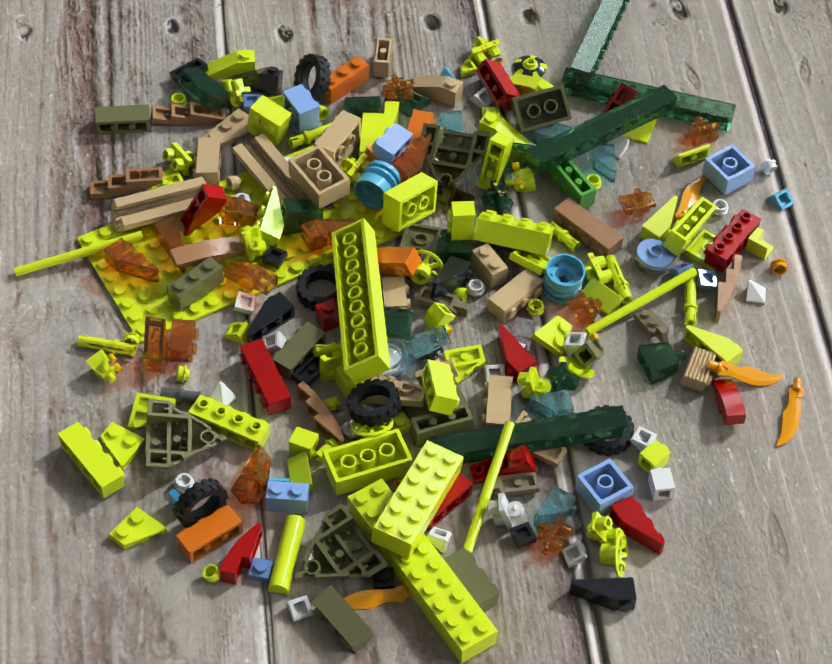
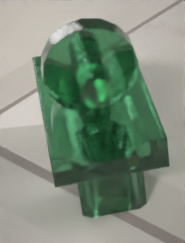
[481,180,513,215]
[546,362,580,400]

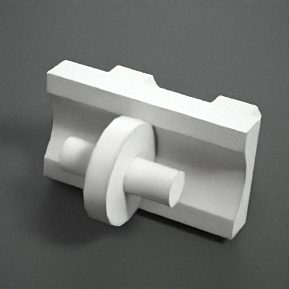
[488,493,524,530]

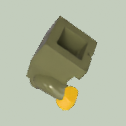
[573,333,605,369]

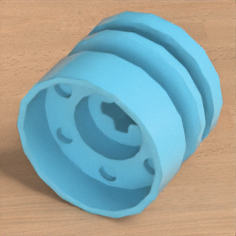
[353,160,401,209]
[542,254,586,304]

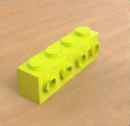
[662,197,717,256]
[188,395,270,453]
[58,422,125,498]

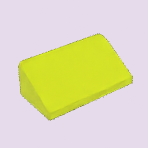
[672,144,710,168]
[580,277,622,315]
[287,451,313,492]

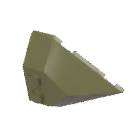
[420,123,492,187]
[144,399,228,469]
[294,503,388,580]

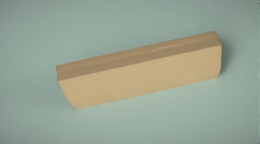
[231,133,311,216]
[111,177,207,232]

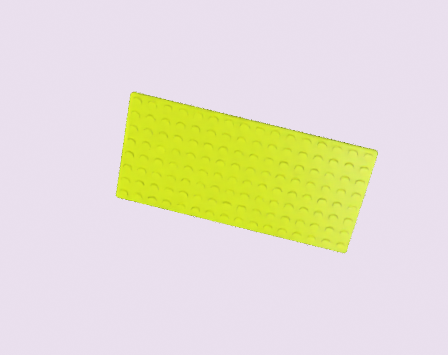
[77,145,404,343]

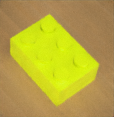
[382,172,438,233]

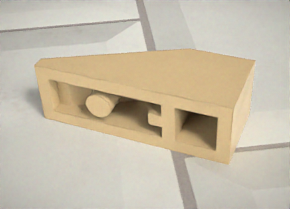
[408,76,463,108]

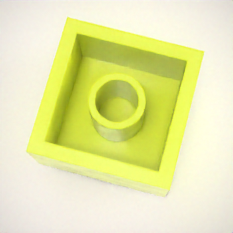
[246,95,292,148]

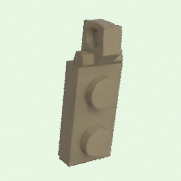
[416,286,470,317]
[634,309,669,343]
[482,471,540,497]

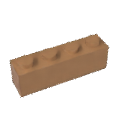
[553,197,623,258]

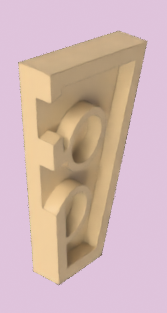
[203,108,251,148]

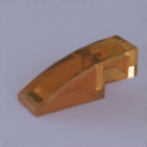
[223,261,278,296]

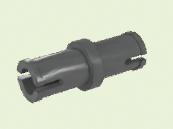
[160,387,201,404]

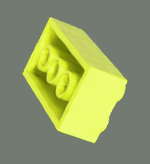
[473,210,554,256]
[323,428,413,496]

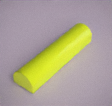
[268,515,306,595]

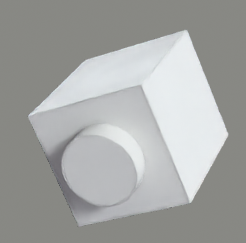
[648,468,675,501]

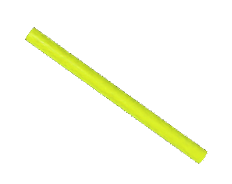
[14,231,144,277]
[584,267,697,336]
[463,421,515,554]

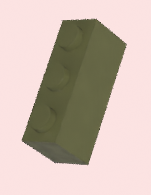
[95,104,151,135]
[167,257,224,312]
[272,322,326,381]
[410,403,474,447]
[443,547,499,612]
[312,585,374,653]

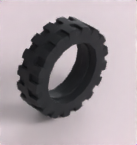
[293,53,331,101]
[296,264,337,311]
[347,379,401,427]
[580,405,634,457]
[173,478,228,528]

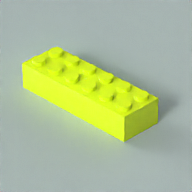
[371,440,464,559]

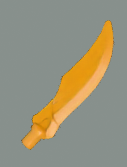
[674,177,708,221]
[706,360,784,386]
[776,378,805,447]
[344,585,413,610]

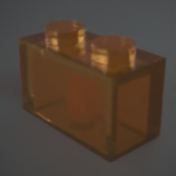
[168,319,199,363]

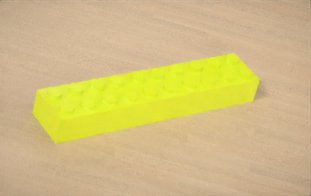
[331,218,390,384]
[347,479,498,664]

